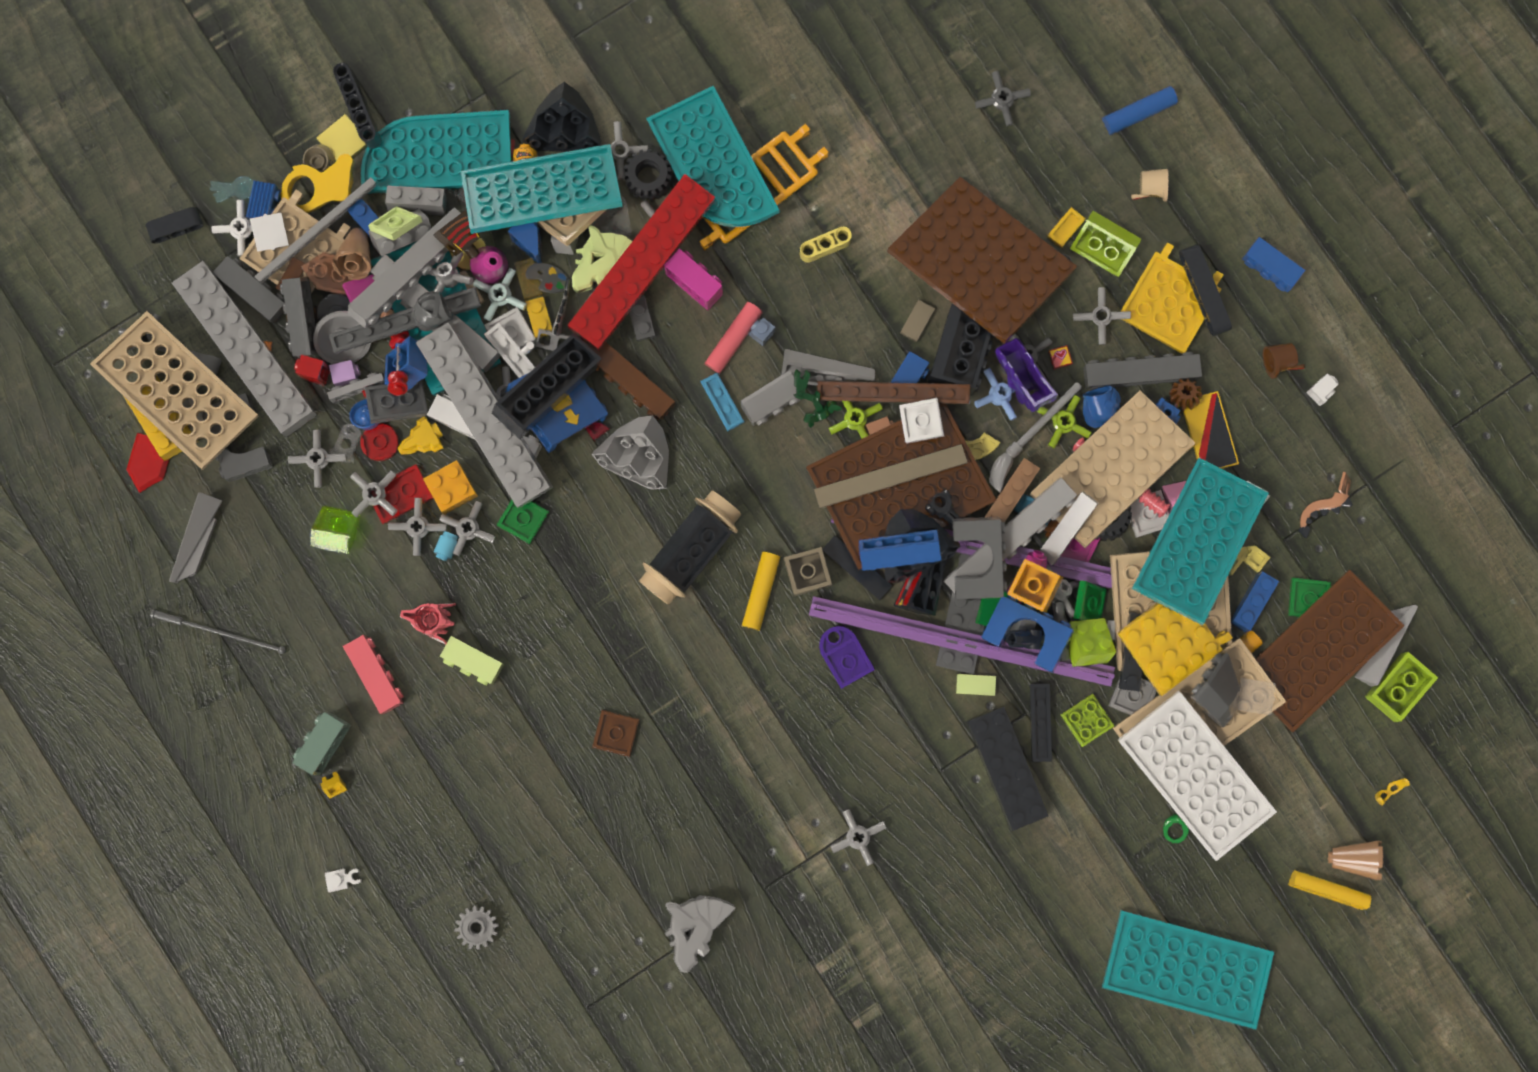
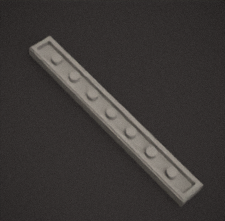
[255,177,376,284]

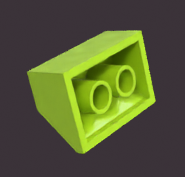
[1070,211,1141,277]

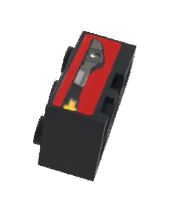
[893,559,947,616]

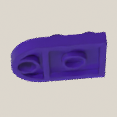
[819,626,875,689]

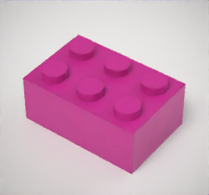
[664,248,723,311]

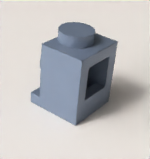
[748,318,775,346]

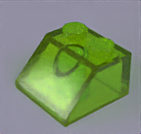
[311,506,360,554]

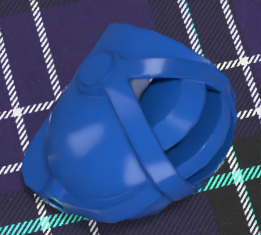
[1083,386,1121,428]

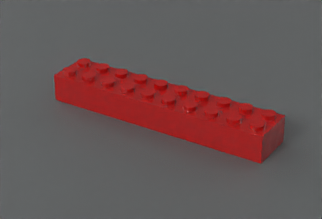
[568,174,715,351]

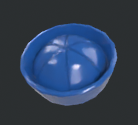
[349,399,379,430]

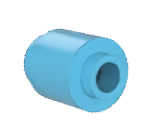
[434,531,458,561]

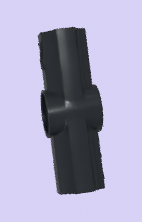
[1006,629,1045,650]

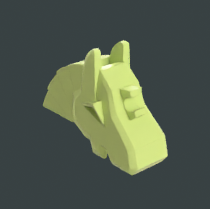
[572,225,632,293]

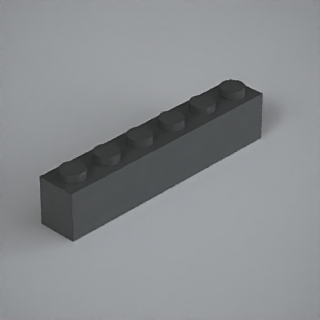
[1083,352,1202,390]

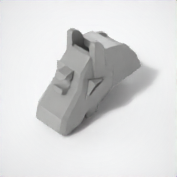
[665,895,736,973]

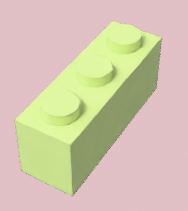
[440,636,504,686]

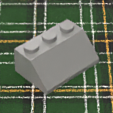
[741,370,800,427]

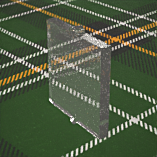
[1237,678,1276,715]

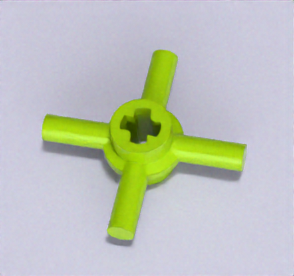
[1037,395,1091,449]
[828,401,883,439]

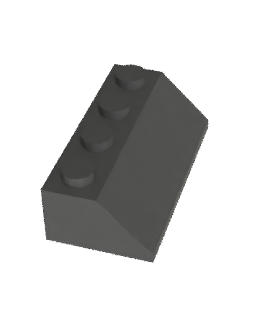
[280,277,317,356]

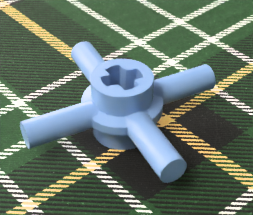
[974,368,1017,421]

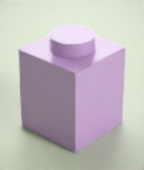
[329,360,361,386]

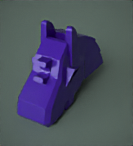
[995,338,1058,413]

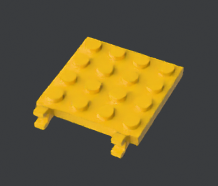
[1120,243,1224,354]
[1117,602,1233,696]

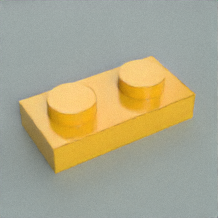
[525,297,552,339]

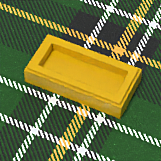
[1047,207,1085,248]

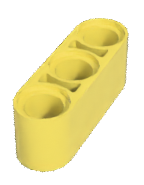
[800,227,852,262]

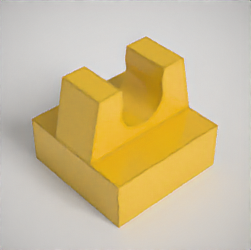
[320,771,347,798]

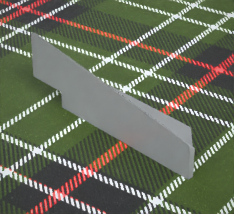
[781,349,875,386]
[169,492,222,584]
[1354,605,1418,687]

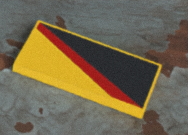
[1183,391,1239,469]

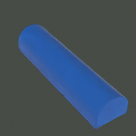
[1102,86,1178,135]

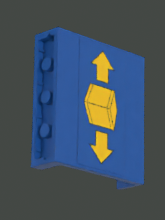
[505,373,608,453]

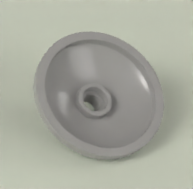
[313,311,371,364]

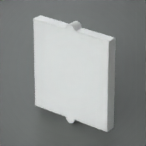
[250,213,289,252]

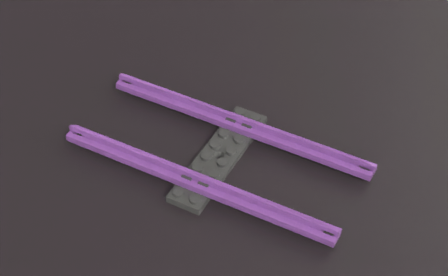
[809,517,1115,686]

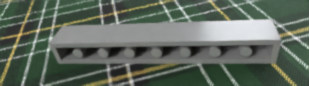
[348,208,461,328]
[370,255,501,373]
[944,477,1077,593]

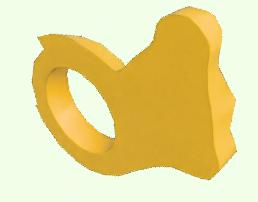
[280,154,354,214]

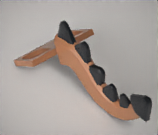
[1298,472,1353,538]

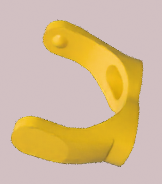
[1375,778,1410,805]

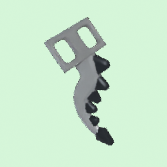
[536,278,570,351]

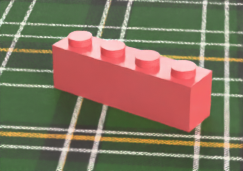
[343,635,404,715]

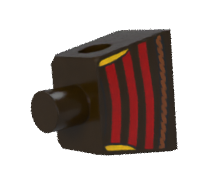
[433,210,480,259]

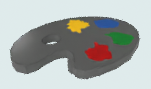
[525,263,568,293]

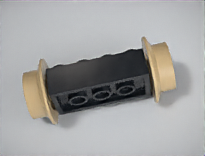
[639,491,742,605]

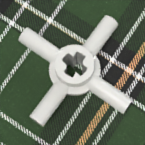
[212,200,253,257]

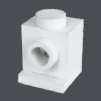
[1306,374,1339,406]

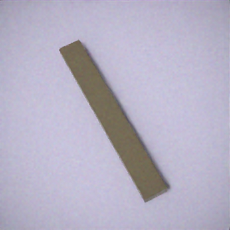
[814,444,968,508]

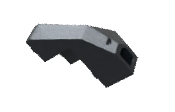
[522,81,602,152]
[884,509,961,583]

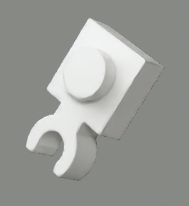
[325,869,362,892]

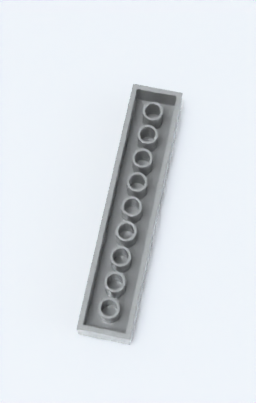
[172,261,317,437]
[416,322,553,507]

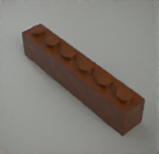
[580,337,675,422]

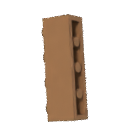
[985,458,1040,522]

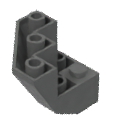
[1191,652,1240,727]

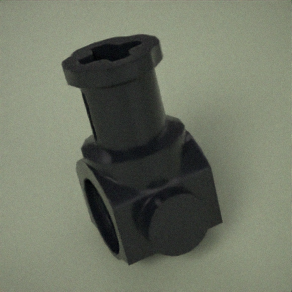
[925,489,964,530]

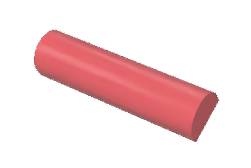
[704,302,762,375]

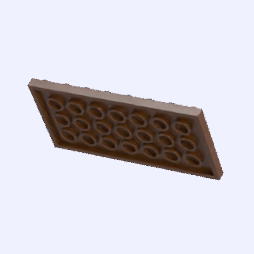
[1255,570,1405,733]

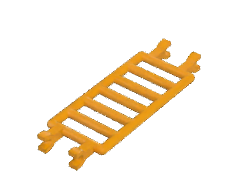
[700,124,829,251]

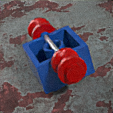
[385,331,428,396]

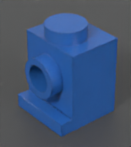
[1156,398,1181,424]

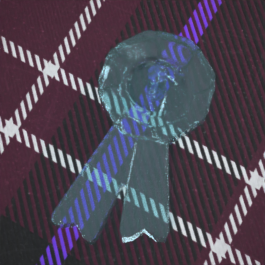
[209,176,253,203]

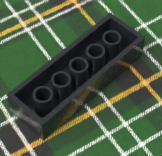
[492,333,602,440]
[966,707,1049,831]

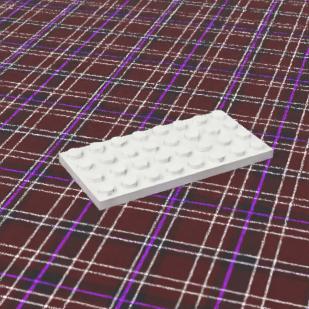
[1118,691,1277,861]

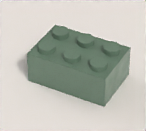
[293,712,352,775]

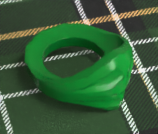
[1163,814,1189,843]

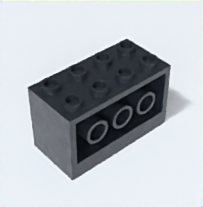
[928,304,993,396]

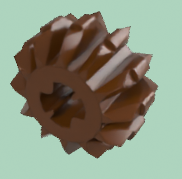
[1169,378,1203,411]

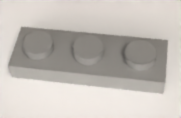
[327,372,385,403]

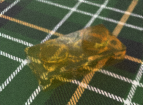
[514,258,543,300]

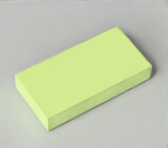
[956,674,996,696]

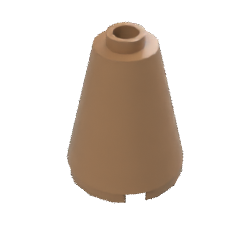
[332,228,371,280]
[1328,841,1383,880]

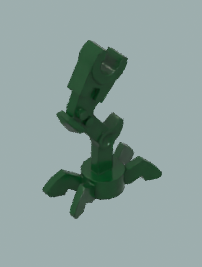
[793,370,842,428]

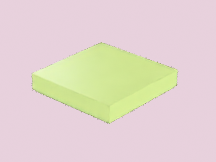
[368,206,422,241]

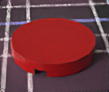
[360,423,399,461]

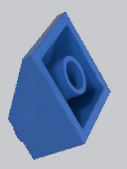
[508,222,542,263]

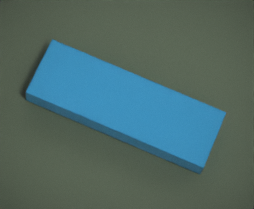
[700,373,744,432]

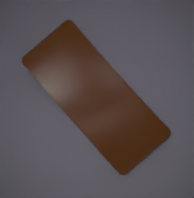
[276,257,306,290]

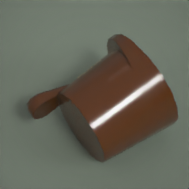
[1263,343,1305,379]

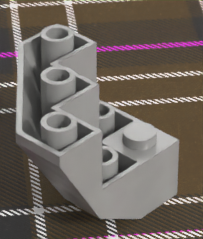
[592,416,669,490]

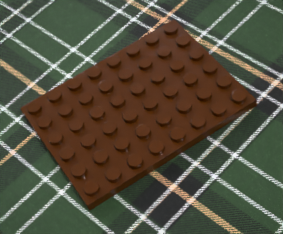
[887,177,1077,344]
[806,403,997,570]

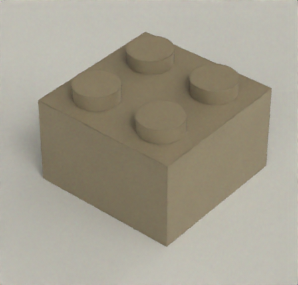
[784,547,832,597]

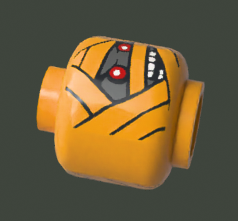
[513,144,538,161]

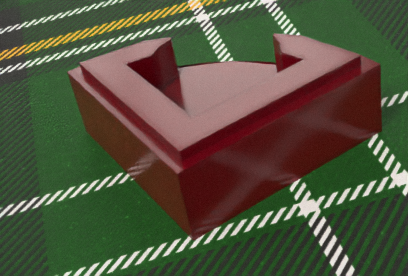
[585,422,609,441]

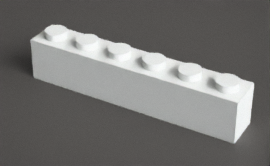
[427,394,542,458]

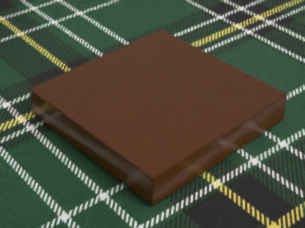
[592,710,640,757]

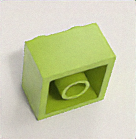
[1069,618,1116,667]

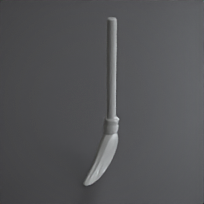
[989,382,1082,493]

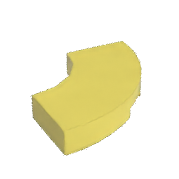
[966,433,1000,460]

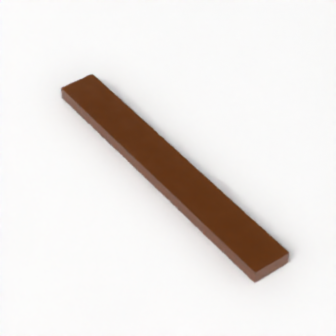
[817,381,971,404]

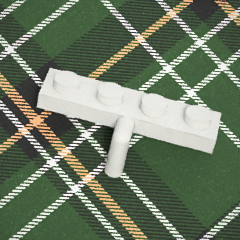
[484,323,535,378]

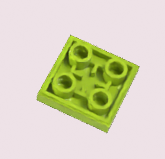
[1060,694,1114,747]

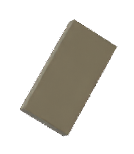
[900,300,935,342]

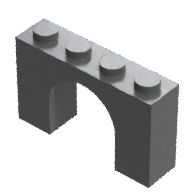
[202,393,273,482]
[952,517,1007,599]

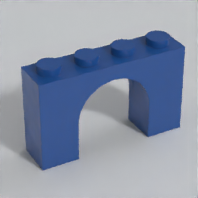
[981,595,1074,673]

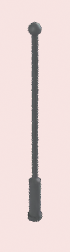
[150,608,286,654]

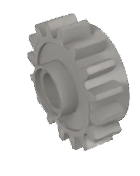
[455,905,499,950]

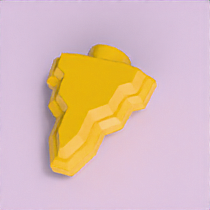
[397,416,444,455]

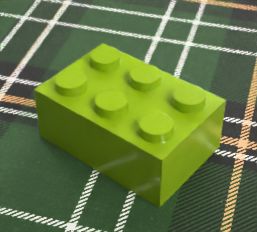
[1364,652,1438,722]

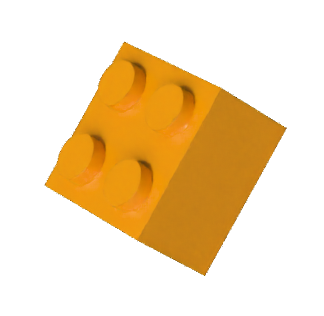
[423,460,478,515]
[1008,559,1063,612]

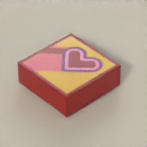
[1048,346,1073,370]

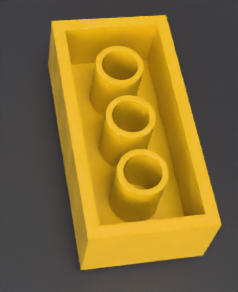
[124,375,198,461]

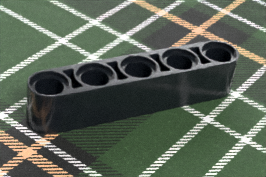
[333,62,381,149]
[1179,244,1232,336]

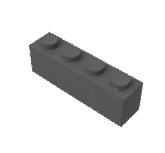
[213,256,285,324]

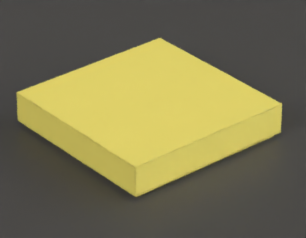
[317,114,367,161]

